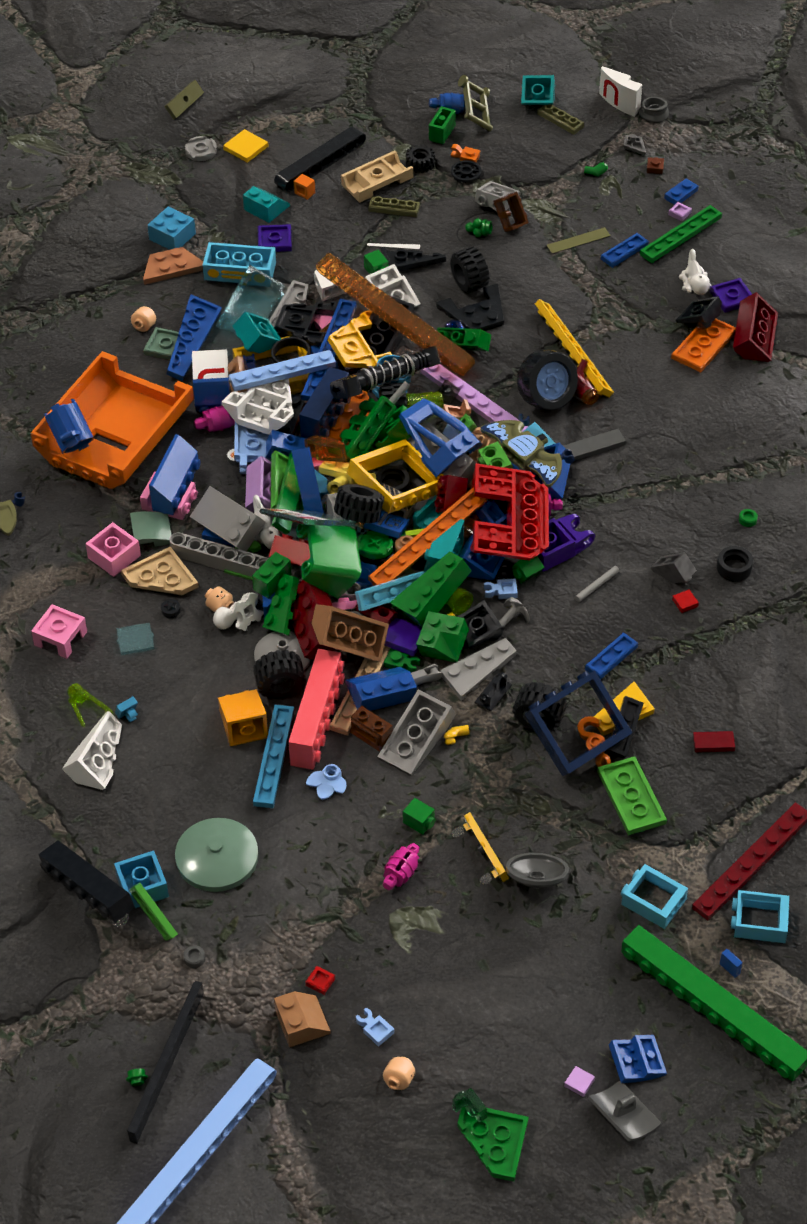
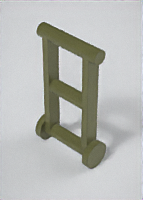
[458,75,493,131]

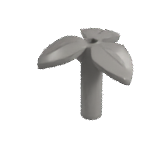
[499,597,530,627]

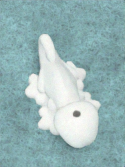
[679,249,711,295]
[253,495,282,549]
[213,592,264,631]

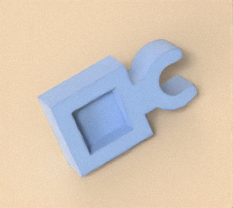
[484,579,518,599]
[356,1008,394,1047]

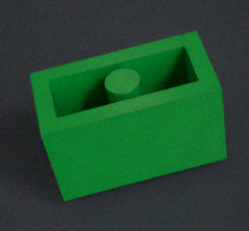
[429,106,456,144]
[252,552,292,599]

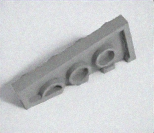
[440,638,516,701]

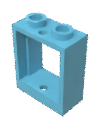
[621,864,688,929]
[731,890,789,943]

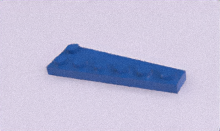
[166,294,222,381]

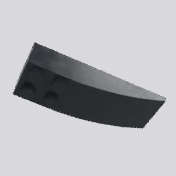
[340,293,415,376]

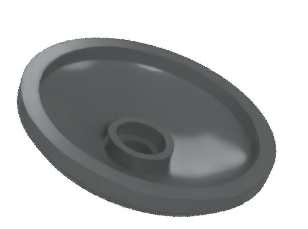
[506,853,569,889]

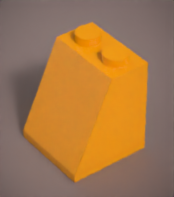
[218,689,268,746]

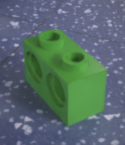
[477,441,513,469]

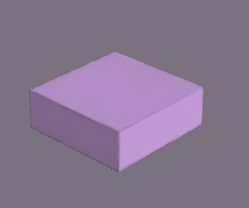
[668,202,692,221]
[564,1066,595,1097]

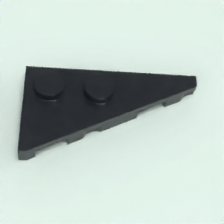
[381,247,446,271]

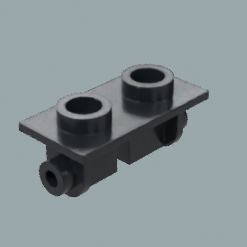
[475,672,512,711]

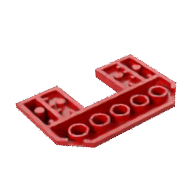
[470,463,549,561]

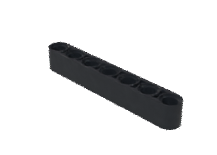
[274,127,366,192]

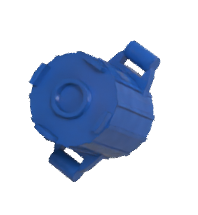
[44,399,94,454]

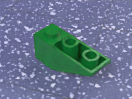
[435,327,491,352]

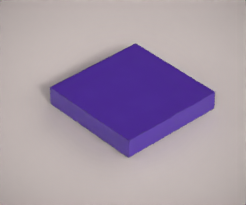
[258,224,292,252]
[709,278,752,313]
[384,618,422,656]

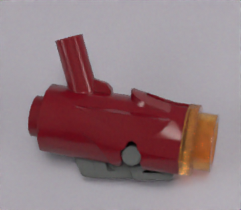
[574,359,599,405]

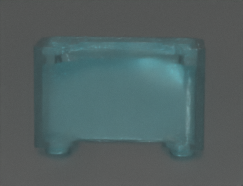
[216,265,285,333]

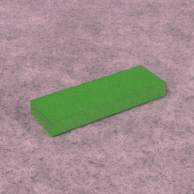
[129,883,178,941]

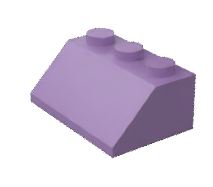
[245,456,275,513]

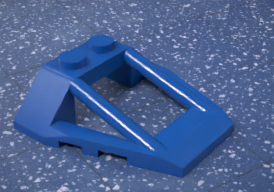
[399,398,483,477]

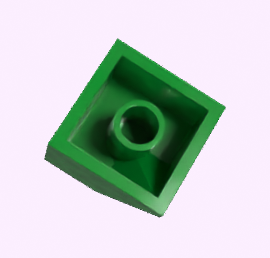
[416,611,469,663]

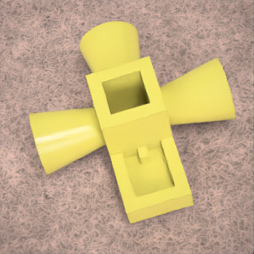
[318,458,376,494]

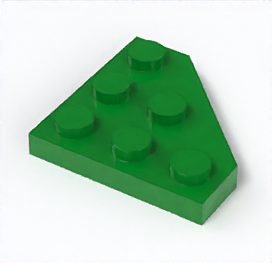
[458,1103,529,1182]

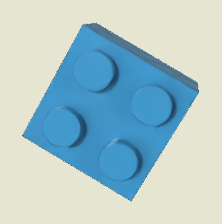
[148,206,196,250]
[114,851,169,908]

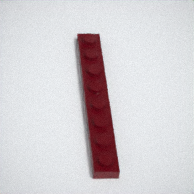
[692,802,807,921]

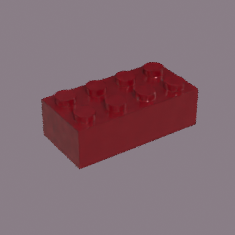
[290,580,335,660]

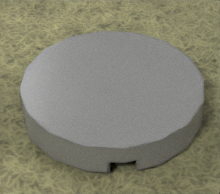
[185,136,217,161]

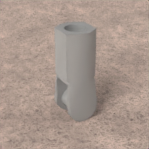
[411,664,442,686]

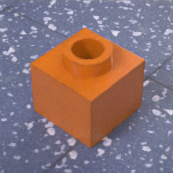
[294,174,315,200]

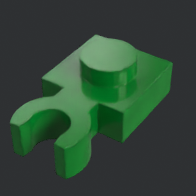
[384,648,420,673]

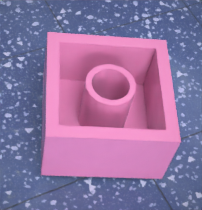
[85,522,141,577]

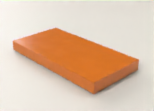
[671,319,736,372]

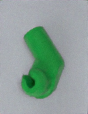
[584,162,608,176]

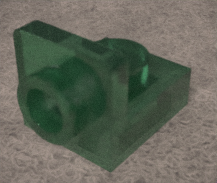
[453,1088,487,1123]

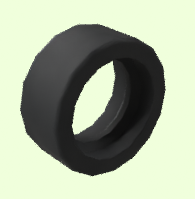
[376,465,410,493]
[716,546,754,582]

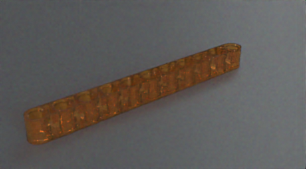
[316,253,475,376]

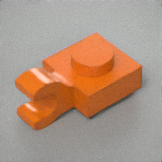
[451,144,480,163]

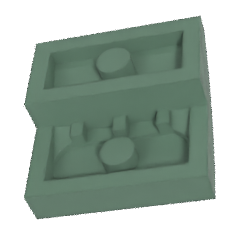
[130,511,171,547]

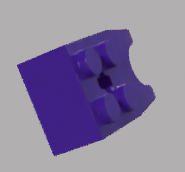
[537,514,595,572]

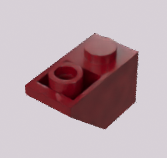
[435,475,468,513]

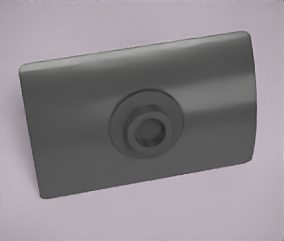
[588,1081,662,1141]

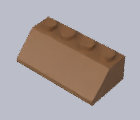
[312,604,389,662]

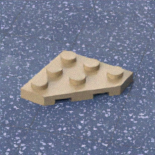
[121,547,199,595]

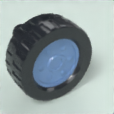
[517,349,578,410]

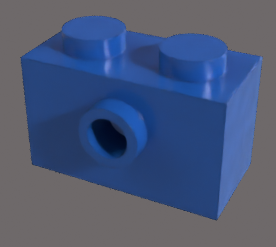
[266,430,306,458]

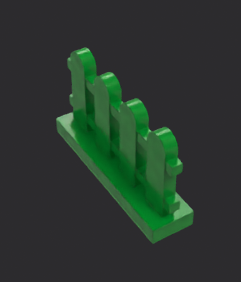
[330,396,397,461]

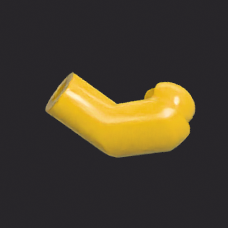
[444,725,469,745]

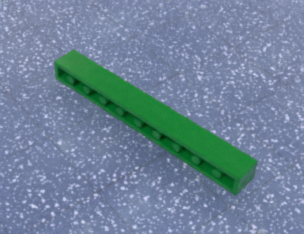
[621,925,807,1082]

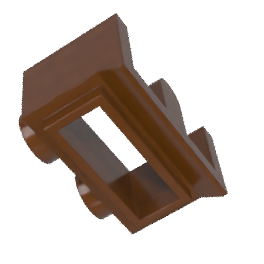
[493,192,529,232]
[350,706,393,752]

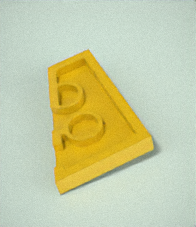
[594,682,654,736]

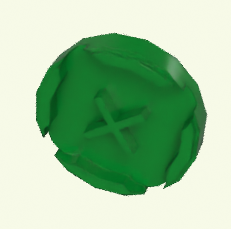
[357,531,393,559]

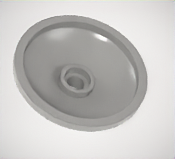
[254,631,311,670]

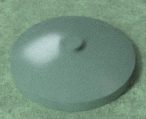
[175,818,258,892]

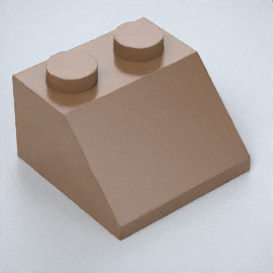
[274,991,331,1047]

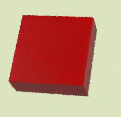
[672,589,699,613]
[306,966,335,995]

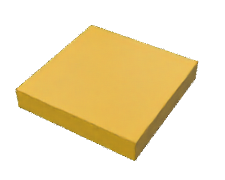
[223,129,269,163]

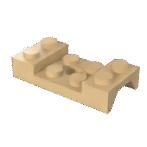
[341,150,413,203]

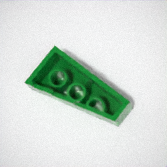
[390,551,472,628]

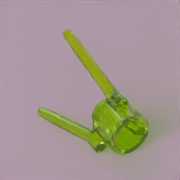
[67,683,113,726]

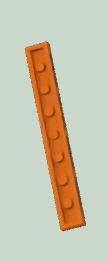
[368,487,488,586]

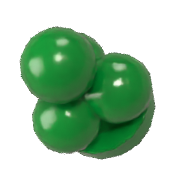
[465,218,493,237]

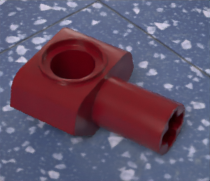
[355,604,399,625]

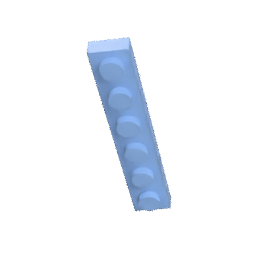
[229,350,336,391]

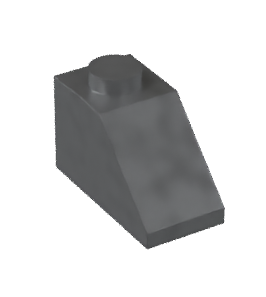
[650,552,697,584]

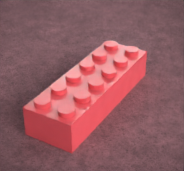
[289,649,345,770]

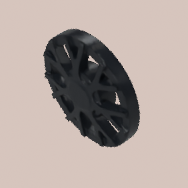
[451,160,481,183]

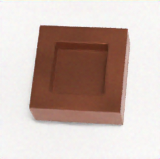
[647,157,664,174]

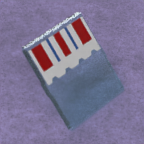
[259,509,359,527]

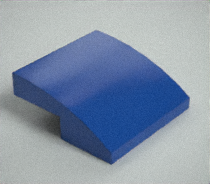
[609,1035,667,1083]

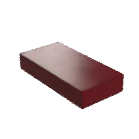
[693,731,735,752]

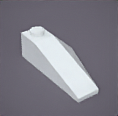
[62,711,122,790]

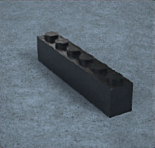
[38,840,135,923]

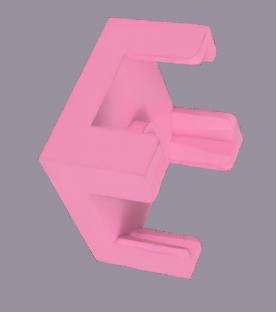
[31,604,87,659]

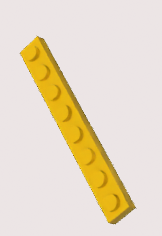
[535,299,614,398]

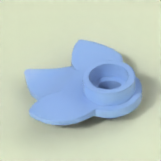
[306,764,347,800]

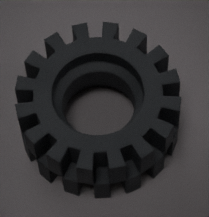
[406,144,435,173]

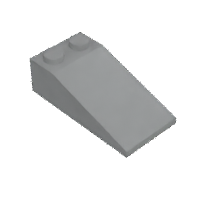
[190,486,265,551]
[377,689,456,775]

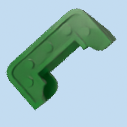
[296,521,362,599]

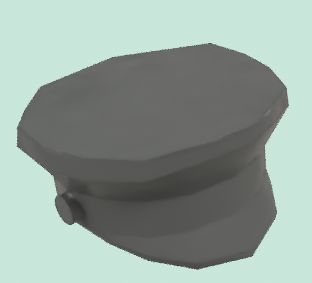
[639,97,669,123]

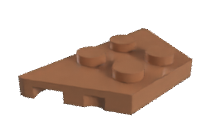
[143,247,203,285]

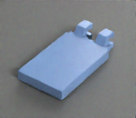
[234,422,271,474]

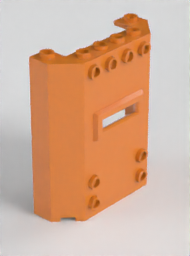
[30,351,194,489]

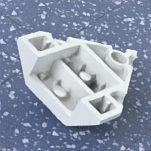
[222,378,294,435]

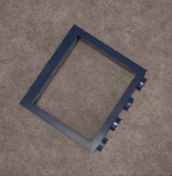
[525,671,633,776]

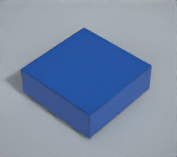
[720,949,742,978]

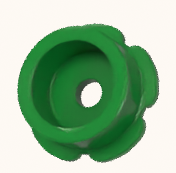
[126,1068,148,1086]

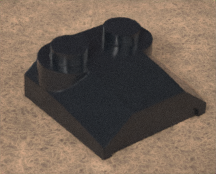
[676,296,722,329]
[458,600,504,649]

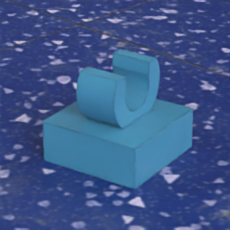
[115,696,138,722]

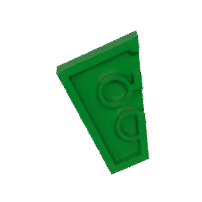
[262,574,299,636]

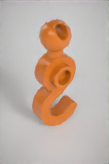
[577,716,611,767]

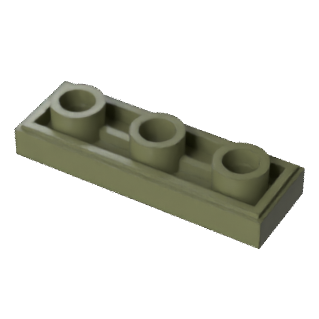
[164,80,204,119]
[537,104,584,135]
[368,196,420,217]

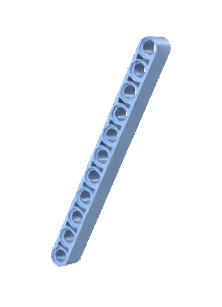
[116,1058,277,1224]

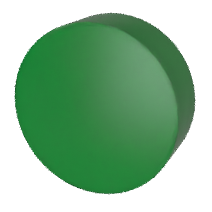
[739,509,758,527]

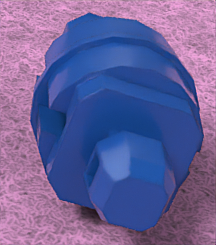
[429,92,473,114]

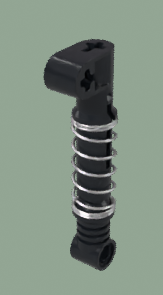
[330,346,441,399]

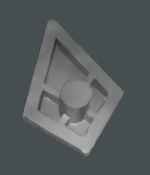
[623,134,646,155]

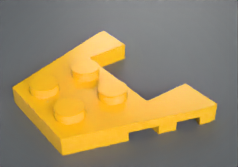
[327,312,392,368]

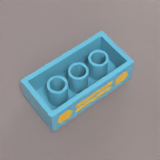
[203,242,276,286]

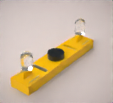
[452,812,509,884]

